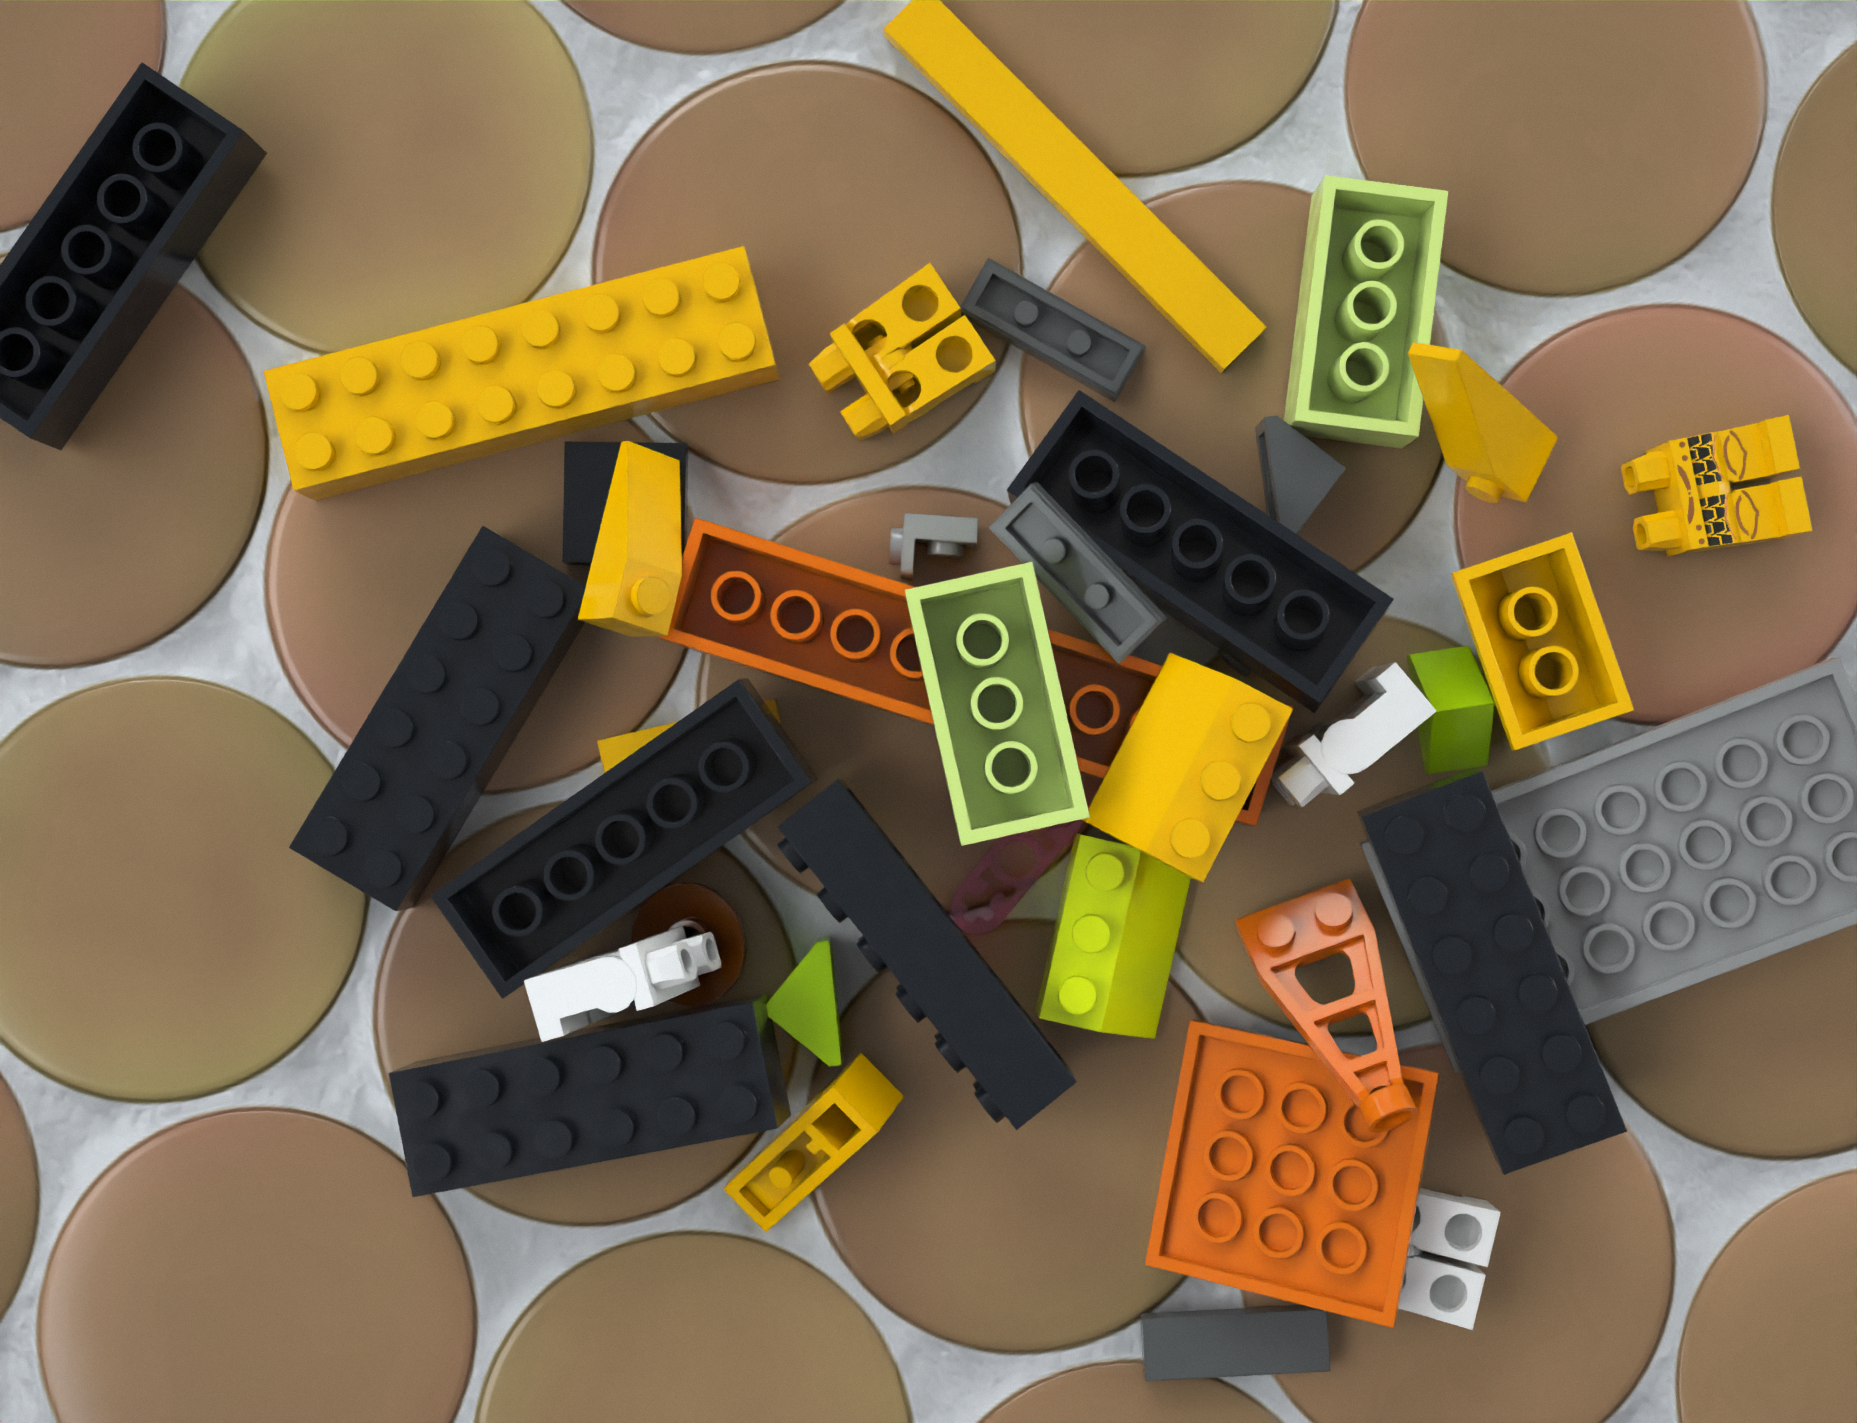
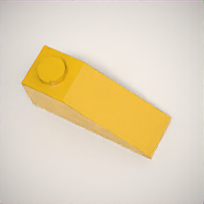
[1408,342,1558,503]
[578,441,682,637]
[723,1053,905,1232]

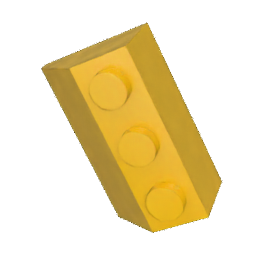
[1450,532,1634,751]
[1082,653,1293,882]

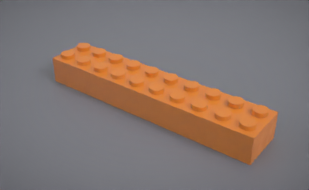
[657,517,1293,827]

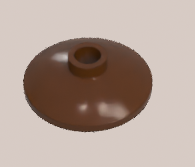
[631,882,747,1006]

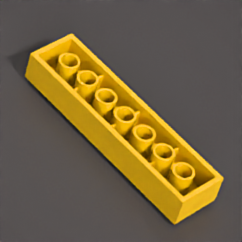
[263,246,780,501]

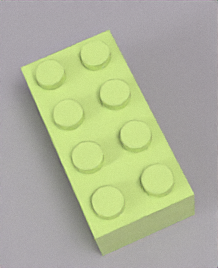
[1284,175,1448,449]
[905,562,1090,846]

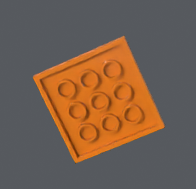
[1145,1019,1440,1328]

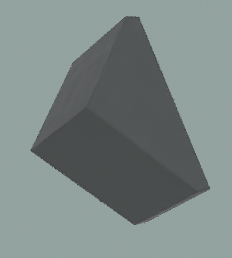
[1255,415,1346,534]

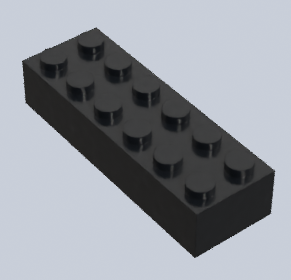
[0,62,267,450]
[1007,390,1394,714]
[289,526,586,911]
[430,678,818,999]
[1357,767,1627,1175]
[777,779,1077,1130]
[389,993,791,1197]

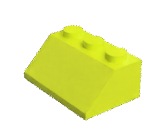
[1035,833,1191,1039]

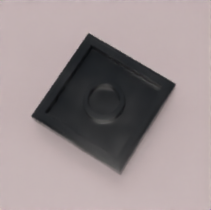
[562,441,689,565]

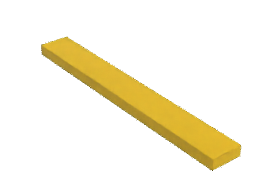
[883,0,1267,373]

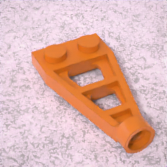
[1236,878,1418,1133]

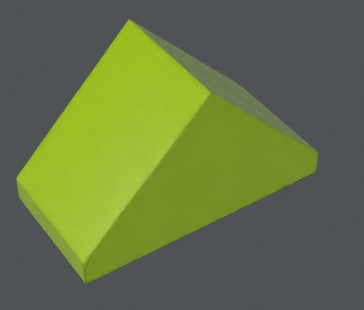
[1406,646,1495,774]
[766,937,843,1067]

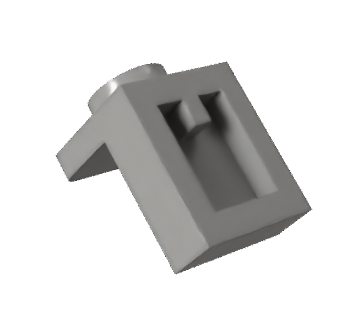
[889,513,978,580]

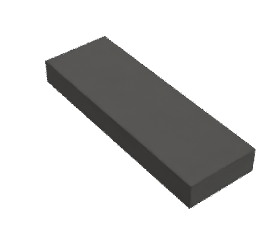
[960,258,1146,402]
[989,482,1167,664]
[1140,1305,1330,1381]

